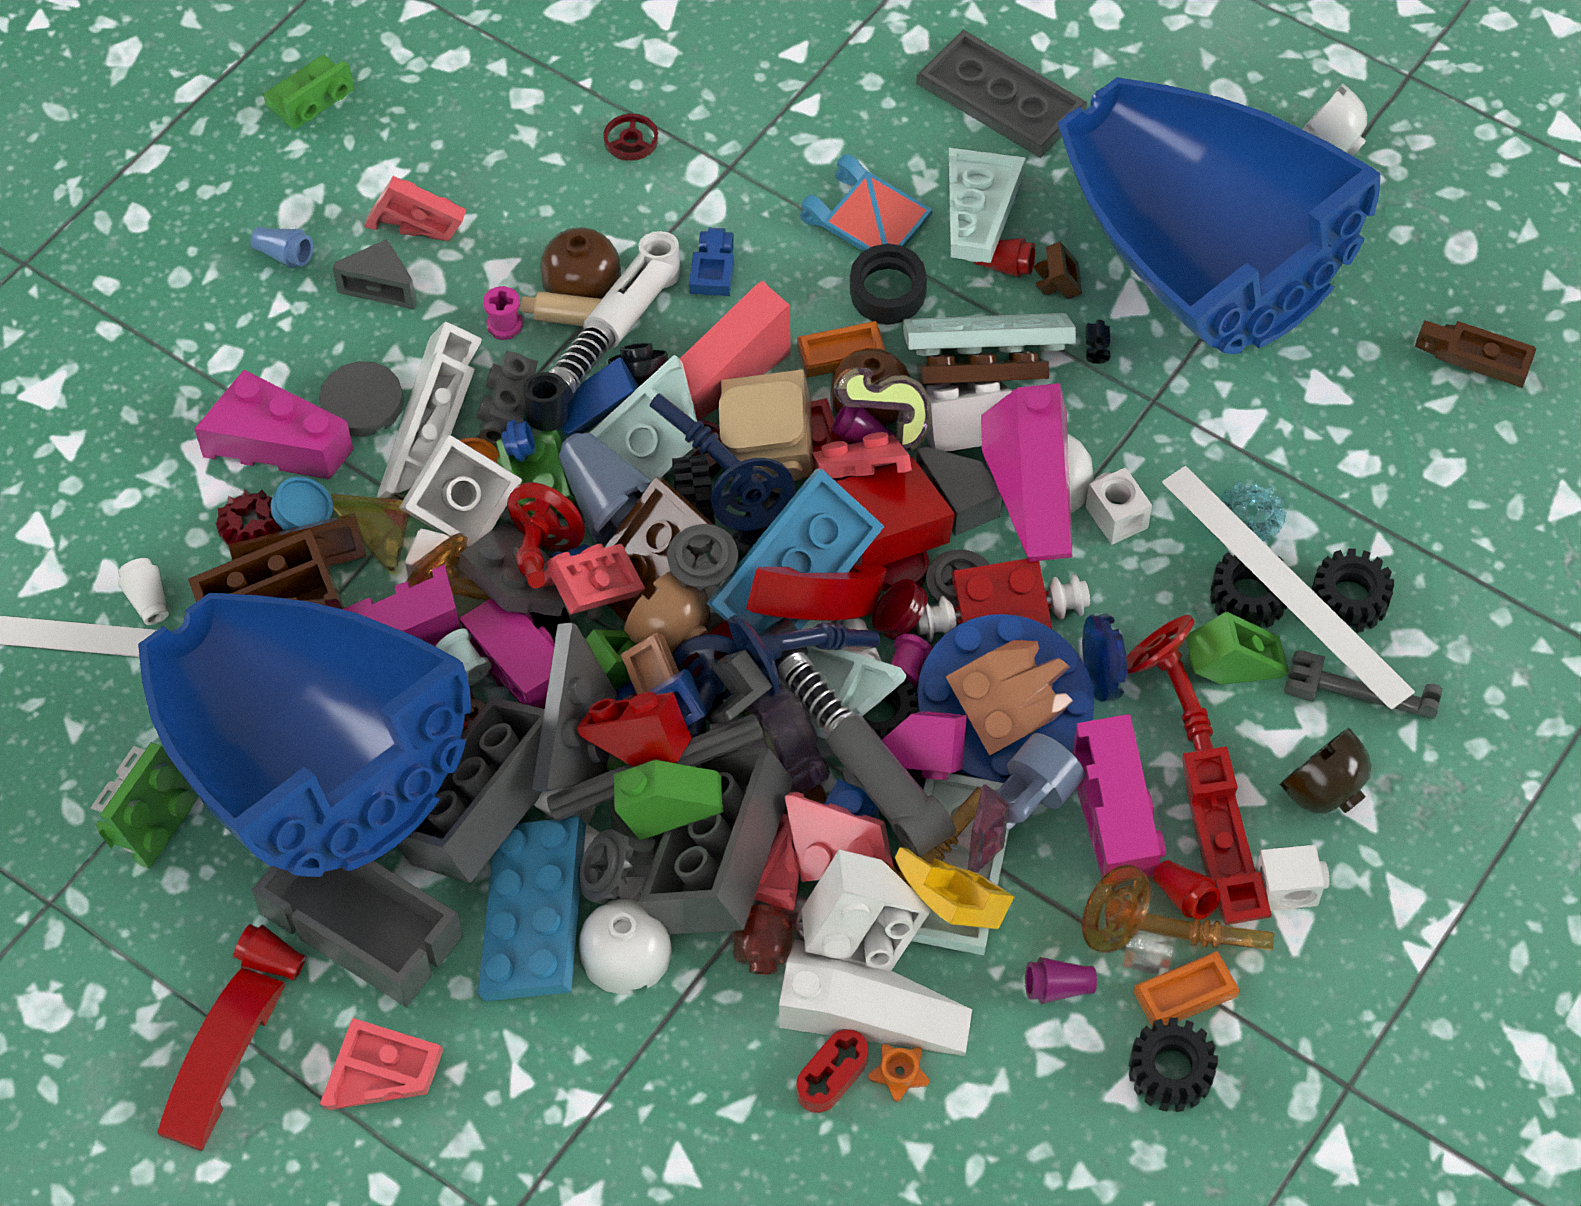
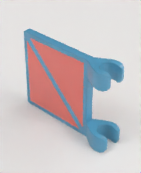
[800,154,932,251]

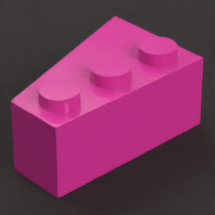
[194,370,354,480]
[342,565,460,647]
[459,598,555,709]
[1072,714,1166,885]

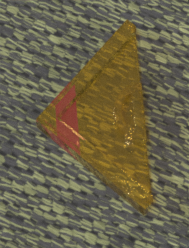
[331,494,409,575]

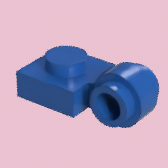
[689,227,734,296]

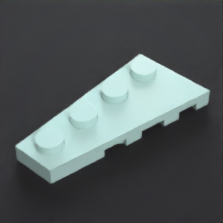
[949,148,1026,263]

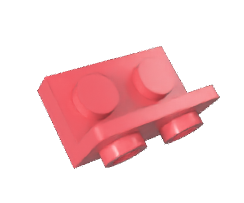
[540,543,645,614]

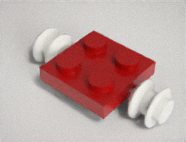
[916,558,1090,643]

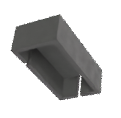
[251,860,463,1008]

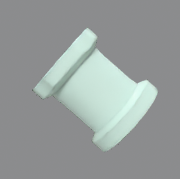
[436,628,492,686]

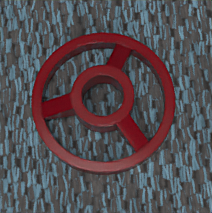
[603,114,658,161]

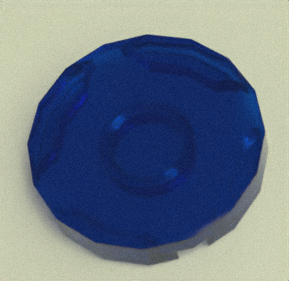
[1082,613,1127,702]

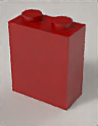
[836,457,955,566]

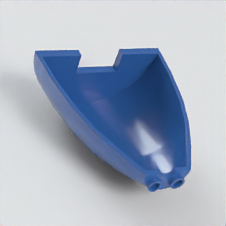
[1058,77,1380,354]
[138,593,471,877]

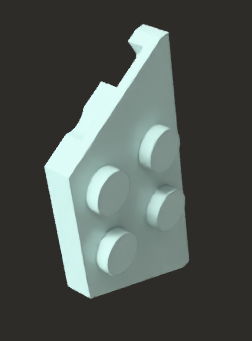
[590,355,700,481]
[753,646,907,739]

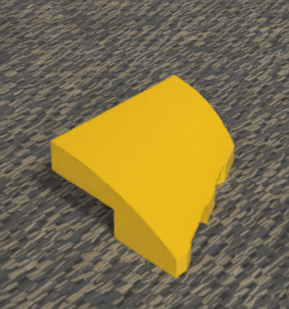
[895,847,1015,929]

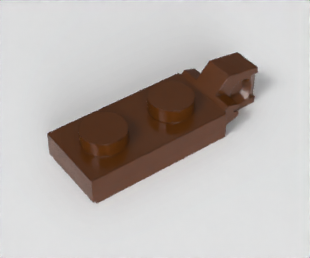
[1415,320,1537,388]

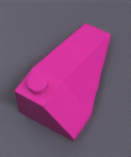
[981,383,1073,562]

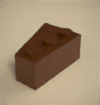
[188,529,344,609]

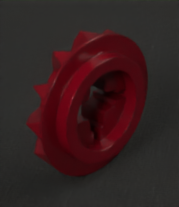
[215,489,283,545]

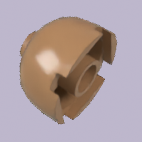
[624,571,710,654]

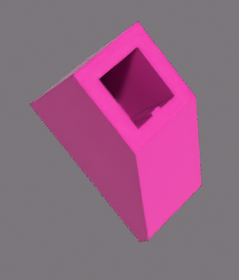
[882,711,967,780]

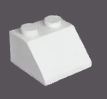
[399,434,522,548]

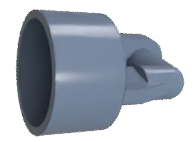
[985,733,1085,830]

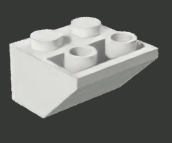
[917,381,1012,452]
[801,849,930,972]

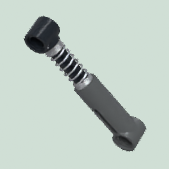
[759,618,956,857]

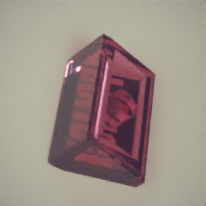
[967,784,1009,873]

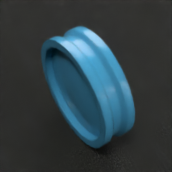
[270,477,333,530]

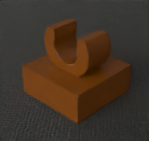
[1034,241,1082,299]

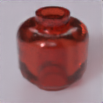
[733,905,793,975]

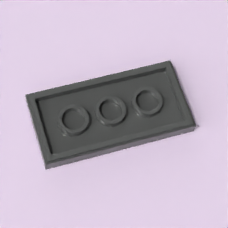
[916,30,1087,158]

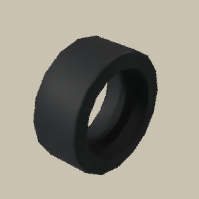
[850,243,927,325]

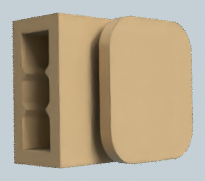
[719,369,814,484]

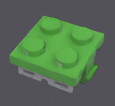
[90,742,198,869]

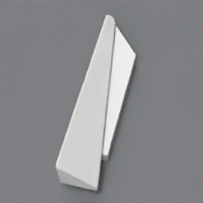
[376,321,482,501]

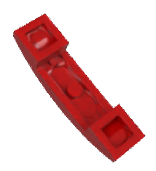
[746,566,887,620]
[1182,746,1272,925]
[157,967,285,1151]

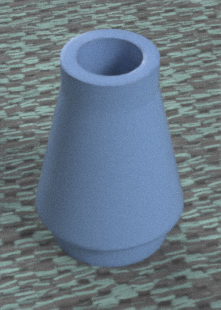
[251,227,313,268]

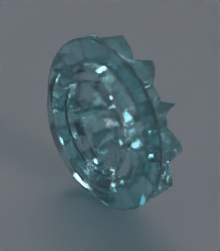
[1220,480,1287,541]

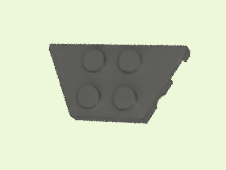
[457,521,603,619]
[532,623,617,792]

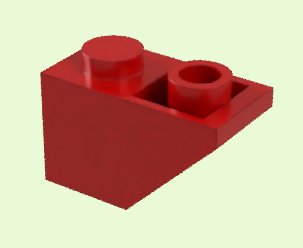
[577,692,692,767]

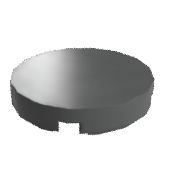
[319,361,404,437]

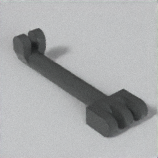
[1284,650,1443,719]

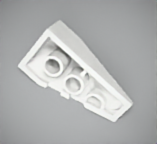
[779,939,972,1056]

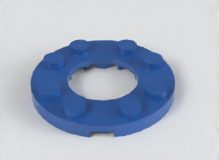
[916,614,1094,783]

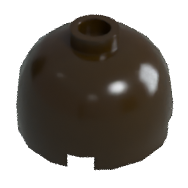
[1279,728,1372,814]

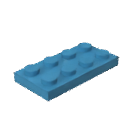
[706,469,885,633]
[478,816,586,1001]

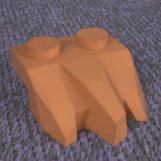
[945,640,1073,756]

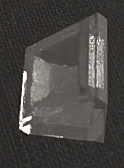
[1122,927,1176,975]

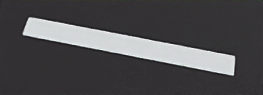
[1162,466,1415,709]
[0,616,157,657]

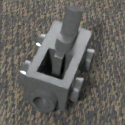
[476,350,538,444]

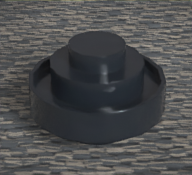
[608,343,668,387]

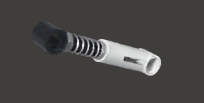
[523,231,681,432]

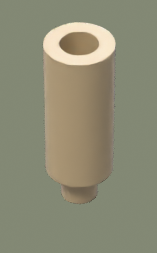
[520,291,602,326]

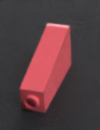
[680,281,790,420]

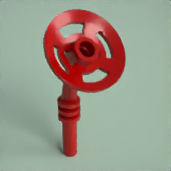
[507,482,585,588]
[1120,614,1213,751]

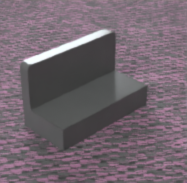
[706,650,772,724]

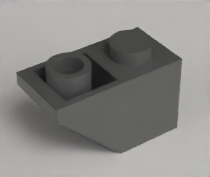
[916,446,1002,536]

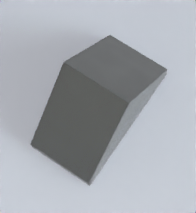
[332,239,417,309]

